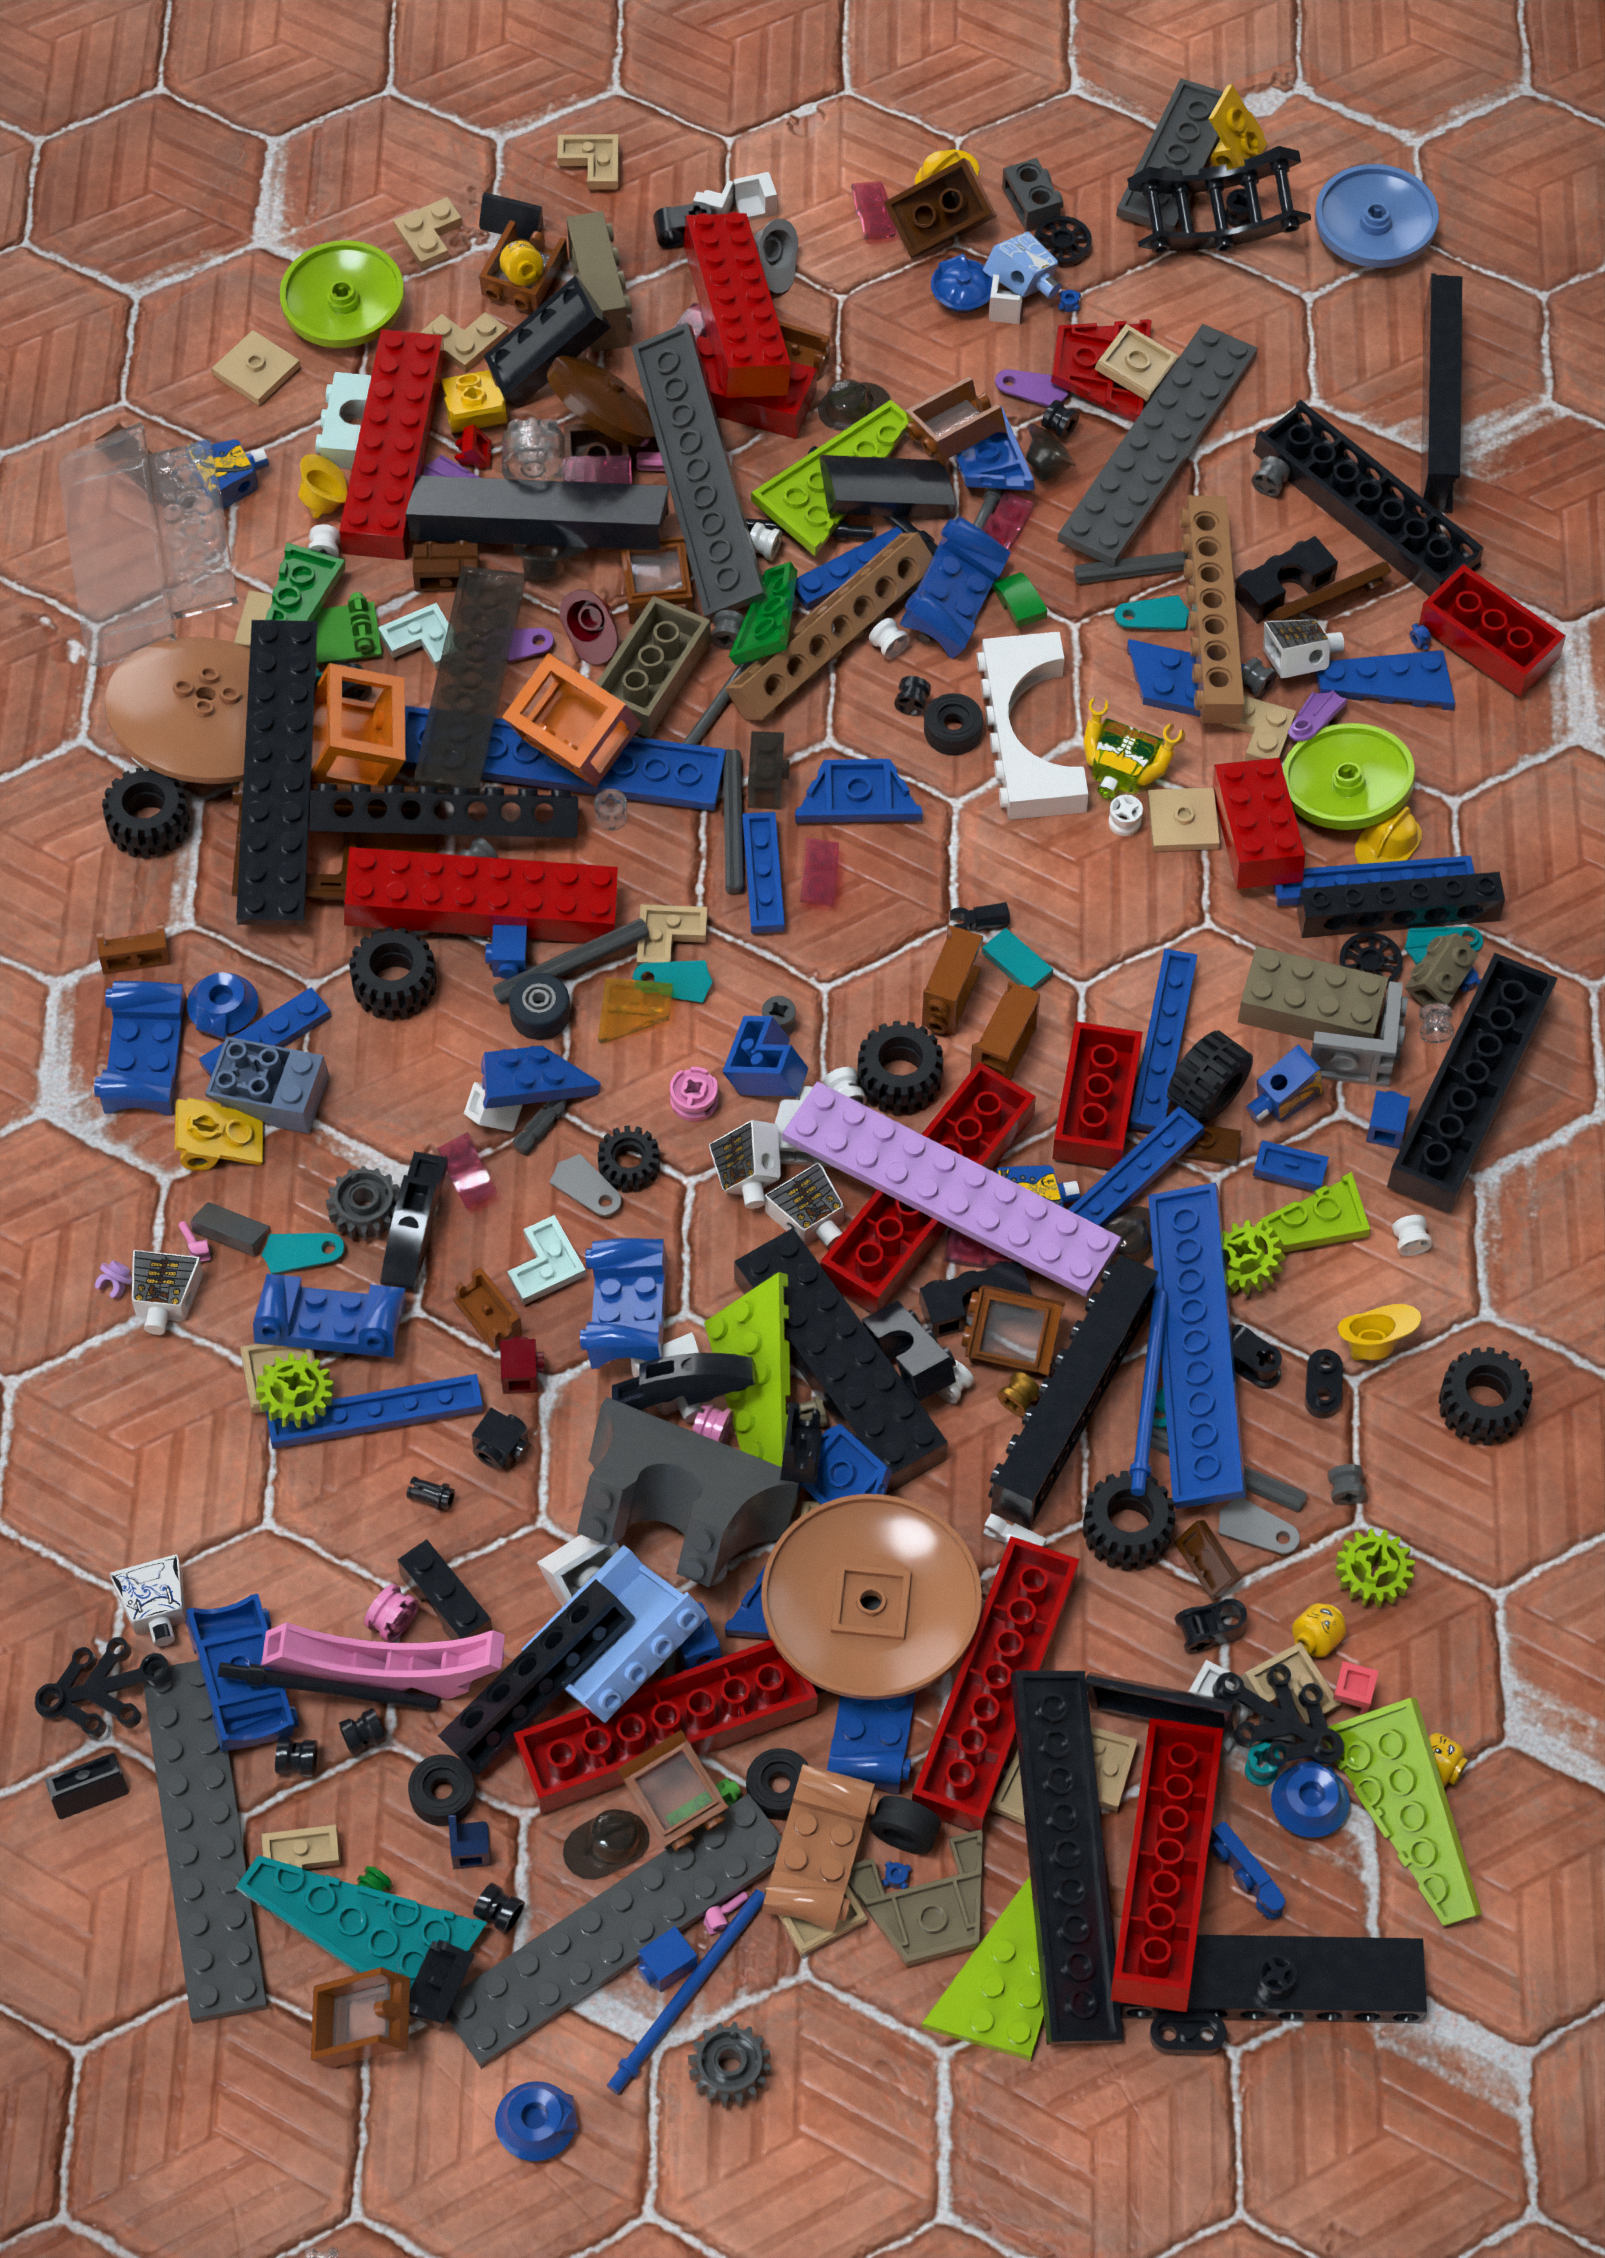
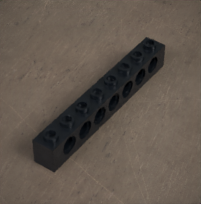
[310,783,578,838]

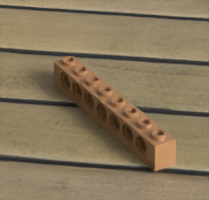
[1180,495,1244,724]
[724,532,933,721]

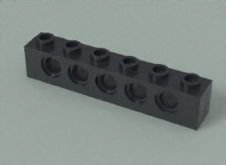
[1297,872,1505,938]
[438,1579,635,1776]

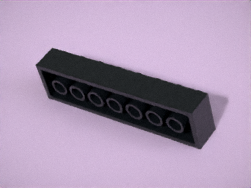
[1387,953,1558,1213]
[734,1228,948,1495]
[988,1254,1159,1530]

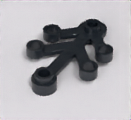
[35,1637,172,1738]
[1212,1664,1344,1767]

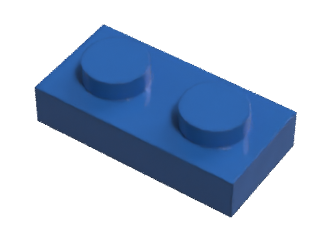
[1253,1140,1329,1191]

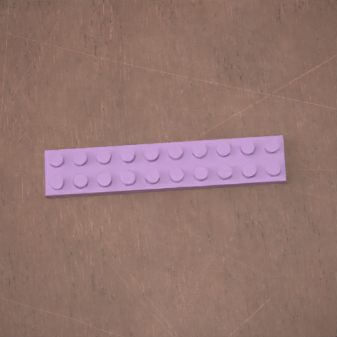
[782,1081,1121,1298]

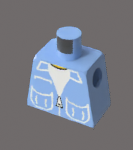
[983,231,1061,299]

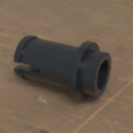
[407,1476,455,1511]

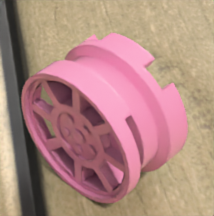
[670,1067,718,1122]
[692,1402,733,1444]
[364,1584,419,1643]

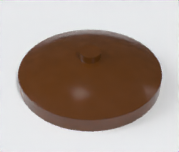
[547,356,656,447]

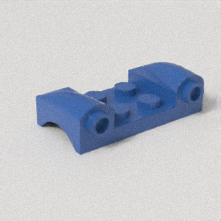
[900,516,1011,659]
[94,981,186,1116]
[580,1238,667,1369]
[253,1274,406,1358]
[186,1593,299,1753]
[827,1692,916,1795]

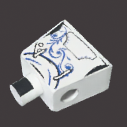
[110,1554,186,1647]

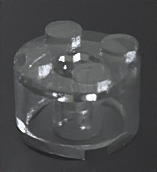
[502,419,565,481]

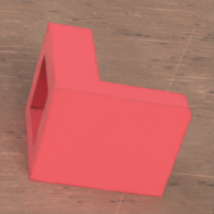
[1333,1661,1379,1715]

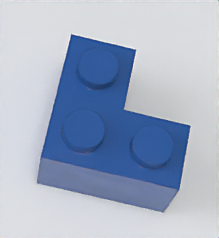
[722,1016,809,1097]

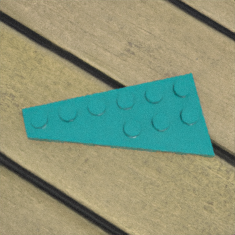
[235,1855,487,1994]

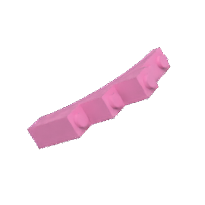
[261,1622,505,1700]

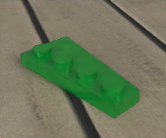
[265,543,346,621]
[728,562,798,666]

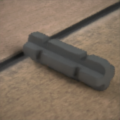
[513,1100,565,1155]

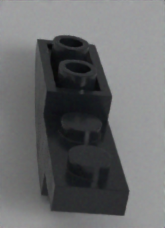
[380,1151,449,1291]
[612,1353,755,1410]

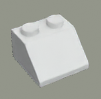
[537,1535,620,1607]

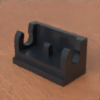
[780,1402,822,1484]
[409,1940,474,2029]

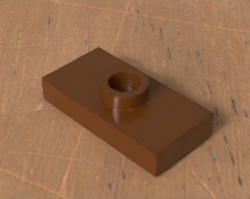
[1180,1125,1241,1166]
[1174,1520,1242,1600]

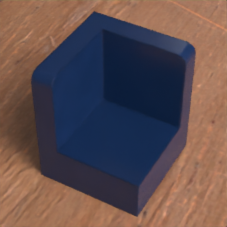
[448,1815,491,1869]

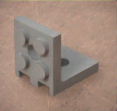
[1310,981,1408,1087]

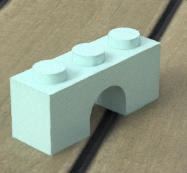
[315,372,371,469]

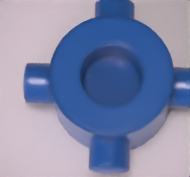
[1058,290,1081,312]
[1409,623,1431,650]
[1459,966,1481,993]
[881,1861,912,1889]

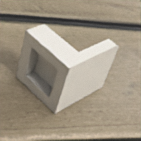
[733,172,777,221]
[693,181,734,215]
[989,274,1023,324]
[463,1082,523,1131]

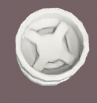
[824,1067,867,1105]

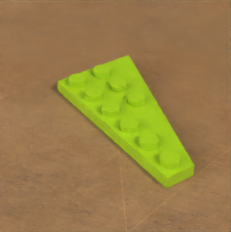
[751,400,908,556]
[704,1272,790,1467]
[1321,1698,1482,1926]
[921,1876,1044,2061]

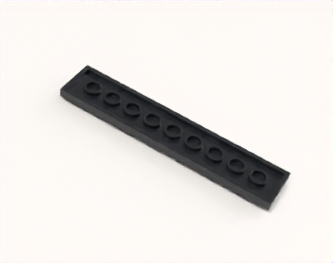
[236,620,318,926]
[1011,1670,1123,2045]

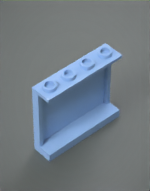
[521,1545,708,1723]

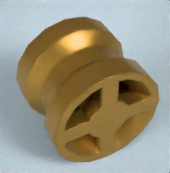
[997,1372,1040,1416]

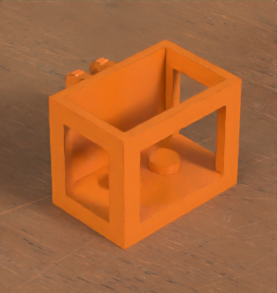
[502,653,642,788]
[311,663,406,785]

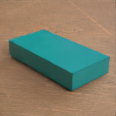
[982,928,1053,991]

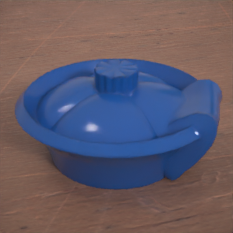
[931,253,993,313]
[187,972,258,1039]
[1271,1760,1350,1838]
[495,2081,579,2161]

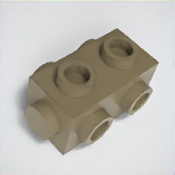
[1405,933,1479,1010]

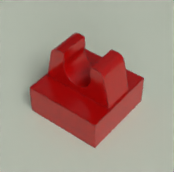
[454,424,492,470]

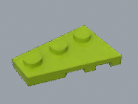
[1260,1172,1370,1253]

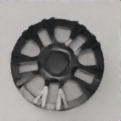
[1034,216,1092,268]
[1339,932,1403,988]

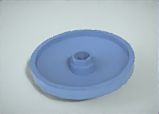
[1315,164,1439,268]

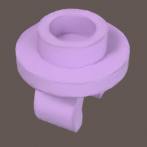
[95,1260,132,1298]

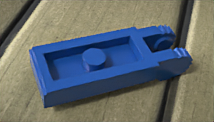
[1209,1822,1286,1921]

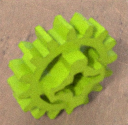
[1223,1220,1286,1295]
[256,1353,333,1428]
[1335,1528,1415,1608]

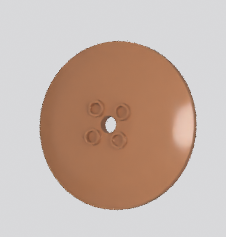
[105,637,250,784]
[761,1494,982,1700]

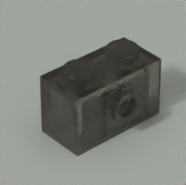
[748,731,790,809]

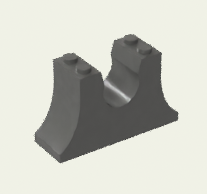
[577,1397,802,1587]

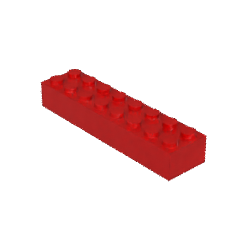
[683,212,791,398]
[339,329,445,560]
[344,847,618,943]
[820,1062,1036,1313]
[912,1536,1080,1831]
[514,1640,818,1814]
[1110,1718,1223,2012]

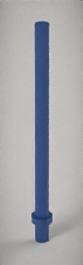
[1129,1290,1168,1496]
[606,1889,766,2094]

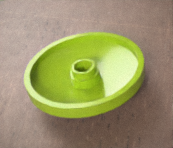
[280,240,405,348]
[1282,723,1415,830]

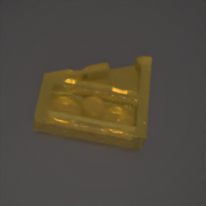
[598,978,673,1044]

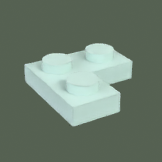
[378,603,465,669]
[507,1215,586,1305]

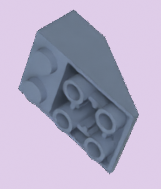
[205,1036,330,1134]

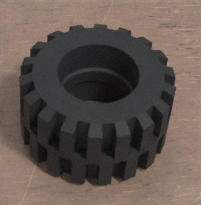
[102,767,190,858]
[349,927,437,1020]
[857,1021,944,1115]
[1167,1030,1253,1124]
[1438,1347,1533,1445]
[1083,1471,1176,1571]

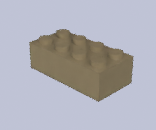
[566,211,633,352]
[596,596,711,738]
[1238,946,1389,1041]

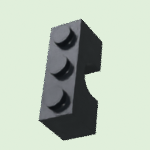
[1235,536,1338,624]
[919,1261,1033,1338]
[861,1300,956,1401]
[397,1539,493,1641]

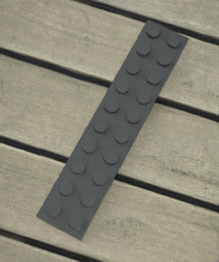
[631,322,767,621]
[1057,324,1258,567]
[143,1660,268,2024]
[446,1793,782,2069]

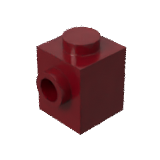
[500,1336,544,1394]

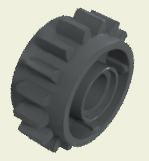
[326,1166,400,1241]
[688,2022,771,2108]

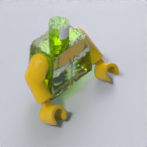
[1083,697,1186,799]

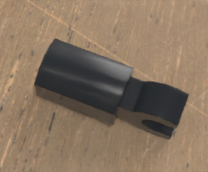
[950,902,1010,931]

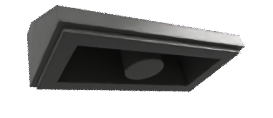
[190,1202,270,1257]

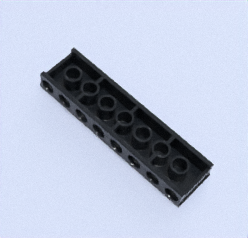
[1420,273,1463,513]
[1253,399,1484,597]
[405,475,669,550]
[1121,1934,1427,2024]

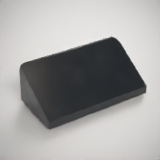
[479,192,543,241]
[44,1752,128,1819]

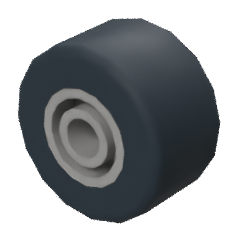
[509,973,571,1040]

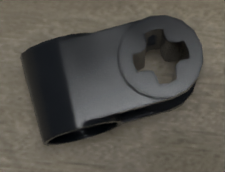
[653,202,712,249]
[1232,1324,1282,1389]
[1174,1598,1247,1654]

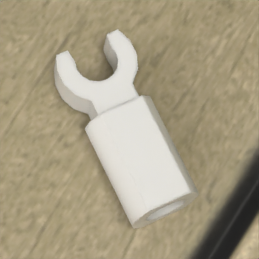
[983,1514,1047,1548]

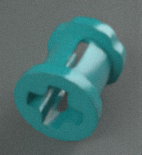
[1244,1742,1281,1787]

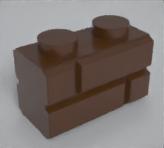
[413,540,480,591]

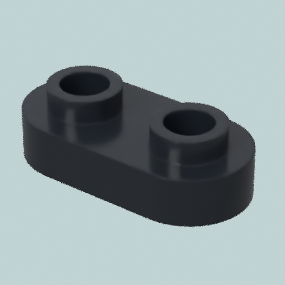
[1305,1349,1343,1419]
[1149,2012,1227,2055]

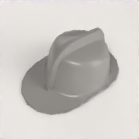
[754,219,798,293]

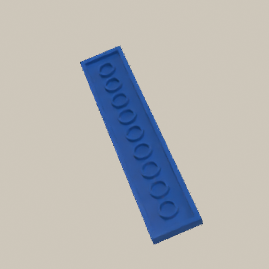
[401,706,726,811]
[1148,1182,1247,1509]

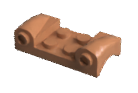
[762,1764,880,1933]

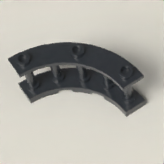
[1127,146,1311,253]

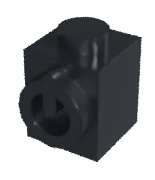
[471,1407,530,1470]

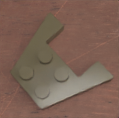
[848,1829,983,1967]

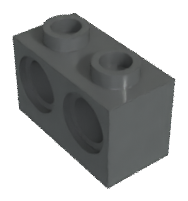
[1002,158,1064,232]

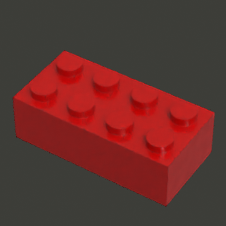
[696,336,817,439]
[1419,564,1566,698]
[1213,757,1305,889]
[1052,1021,1143,1169]

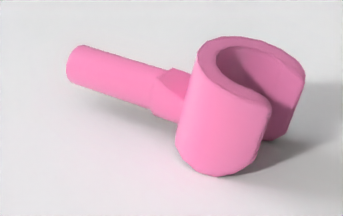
[178,1221,211,1262]
[703,1891,749,1935]

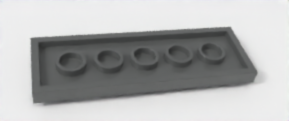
[1116,78,1223,232]

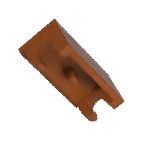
[778,321,830,381]
[96,923,170,975]
[454,1266,522,1353]

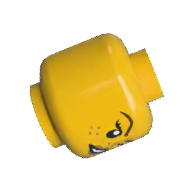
[499,240,544,286]
[1292,1603,1346,1658]
[1429,1732,1468,1787]

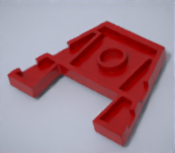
[1050,319,1152,422]

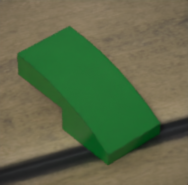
[992,572,1048,628]

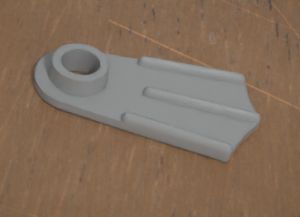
[549,1154,621,1216]
[1218,1498,1300,1554]

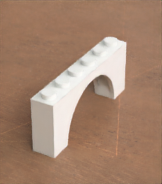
[976,632,1089,820]

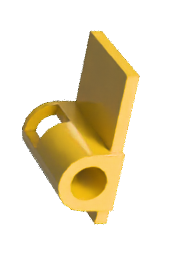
[1208,84,1268,170]
[440,370,507,434]
[175,1098,263,1171]

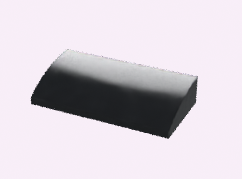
[484,276,611,407]
[819,455,956,518]
[1085,1672,1241,1738]

